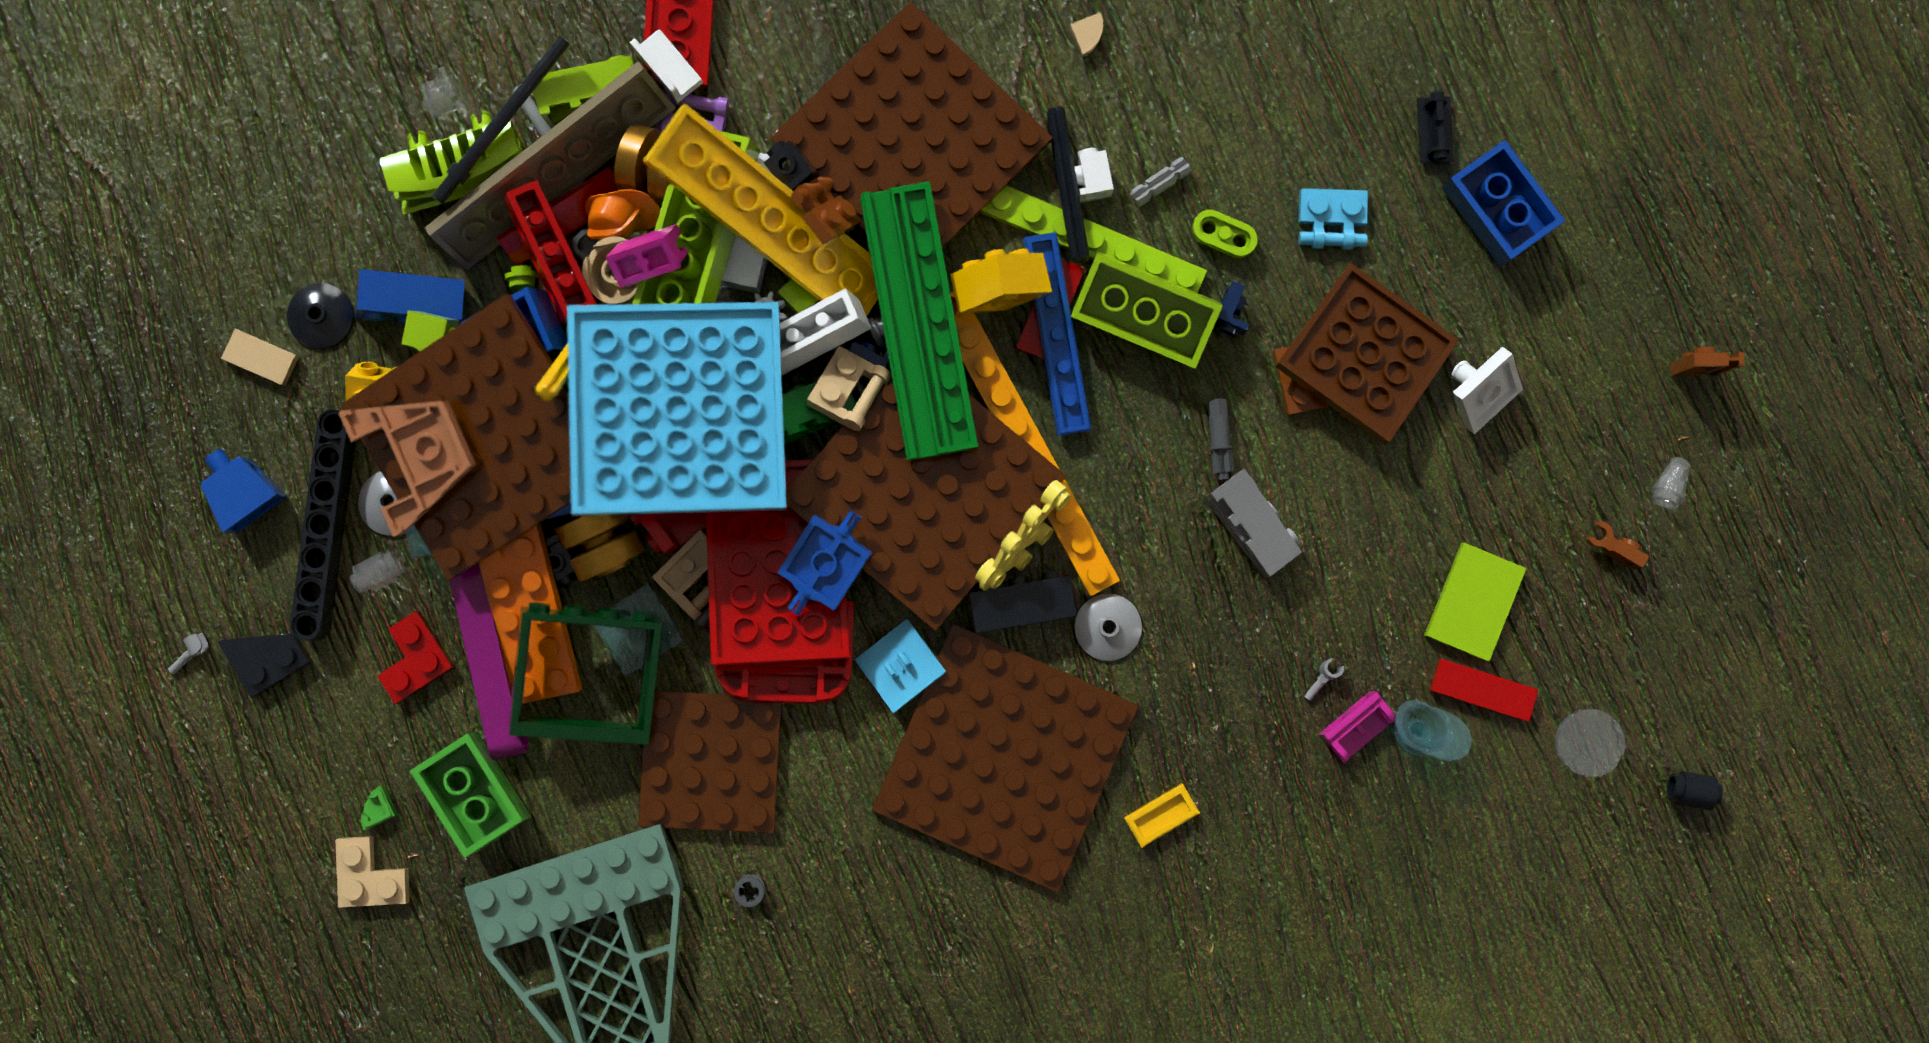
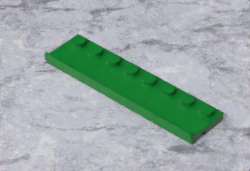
[860,181,978,461]

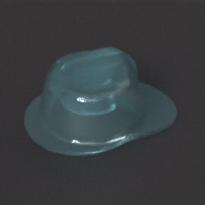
[1392,700,1472,762]

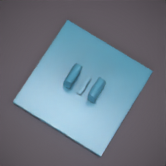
[855,619,947,713]

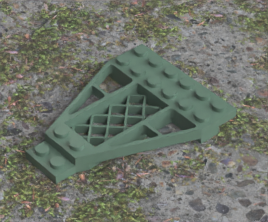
[464,823,684,1043]

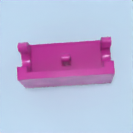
[605,224,687,288]
[1319,691,1397,763]

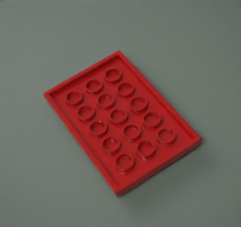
[706,459,849,667]

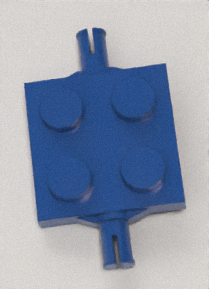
[777,510,873,615]

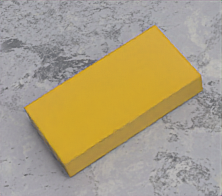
[1124,783,1200,848]

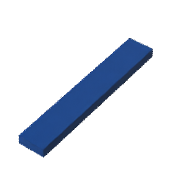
[1022,232,1091,436]

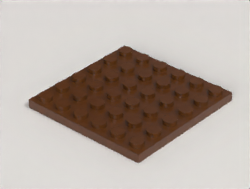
[769,1,1053,249]
[340,294,571,580]
[786,371,1067,631]
[872,624,1139,893]

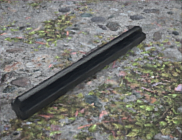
[1047,106,1090,264]

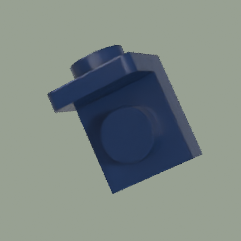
[1215,281,1250,337]
[848,341,891,371]

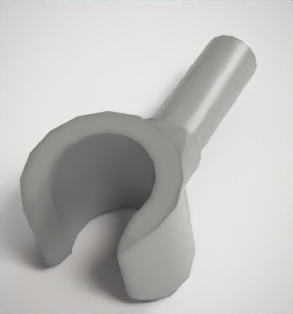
[168,633,209,674]
[1304,658,1344,701]

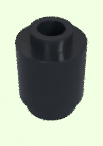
[1667,771,1723,810]

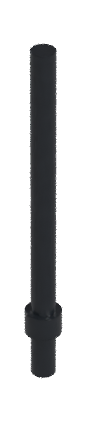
[432,36,570,204]

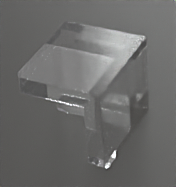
[420,66,465,118]

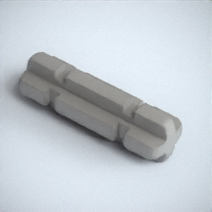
[1130,157,1191,206]

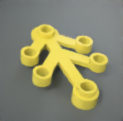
[975,480,1071,591]

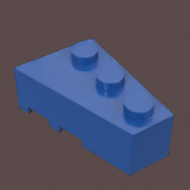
[355,269,465,325]

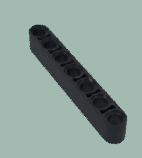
[290,409,356,641]

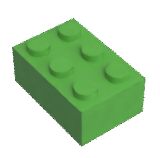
[410,732,531,858]

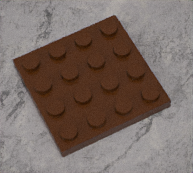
[1275,262,1459,446]
[638,691,782,833]

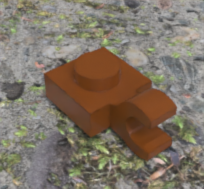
[1585,521,1650,569]

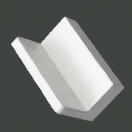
[630,29,703,103]

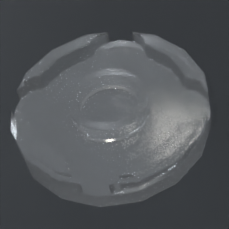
[1555,709,1625,777]

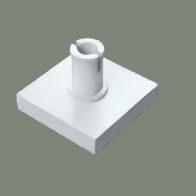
[1452,347,1523,434]

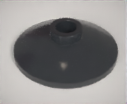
[287,283,354,349]

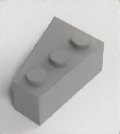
[1204,469,1302,578]

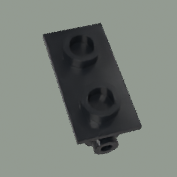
[1417,91,1454,163]

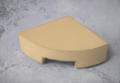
[1070,12,1103,58]

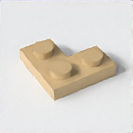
[336,836,410,908]

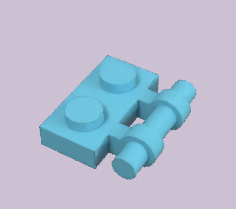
[1298,188,1368,250]

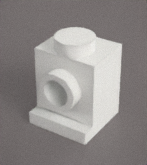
[1074,148,1114,202]

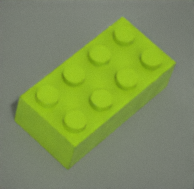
[1070,252,1223,369]

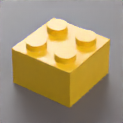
[950,248,1052,314]

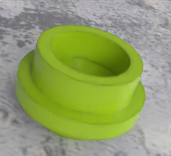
[505,265,539,290]

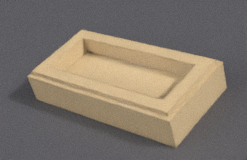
[221,329,299,386]

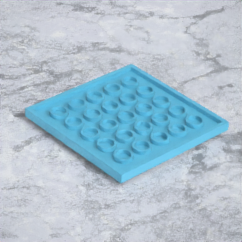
[567,302,786,516]

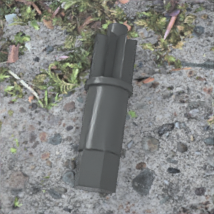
[1208,399,1234,480]

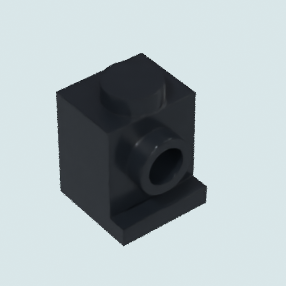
[764,141,820,192]
[545,534,577,589]

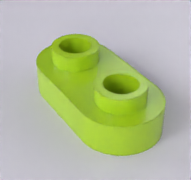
[1192,210,1257,258]

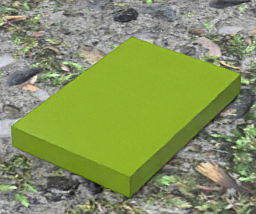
[1424,542,1527,662]

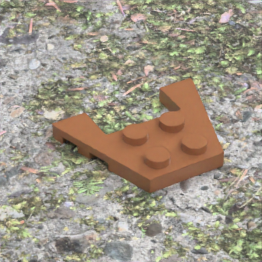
[339,401,476,537]

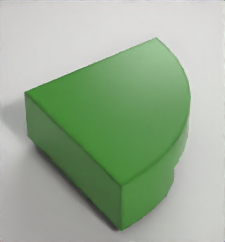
[361,785,398,831]

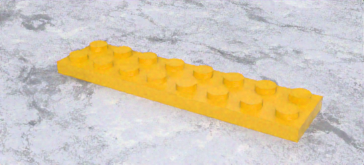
[643,104,878,316]

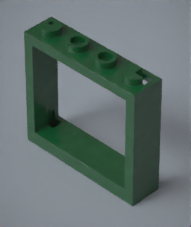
[508,602,662,745]

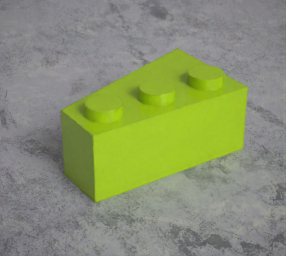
[533,55,635,129]

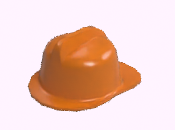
[585,189,660,240]

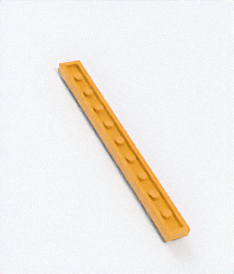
[950,291,1120,597]

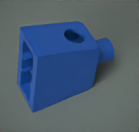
[201,449,287,534]

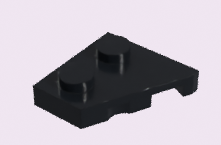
[218,633,313,698]

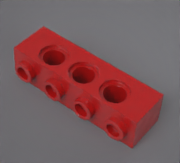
[503,180,597,324]

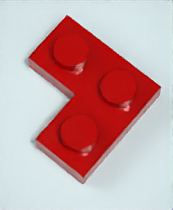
[377,611,455,704]

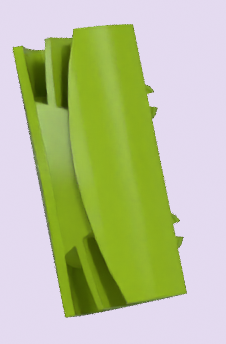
[380,111,526,214]

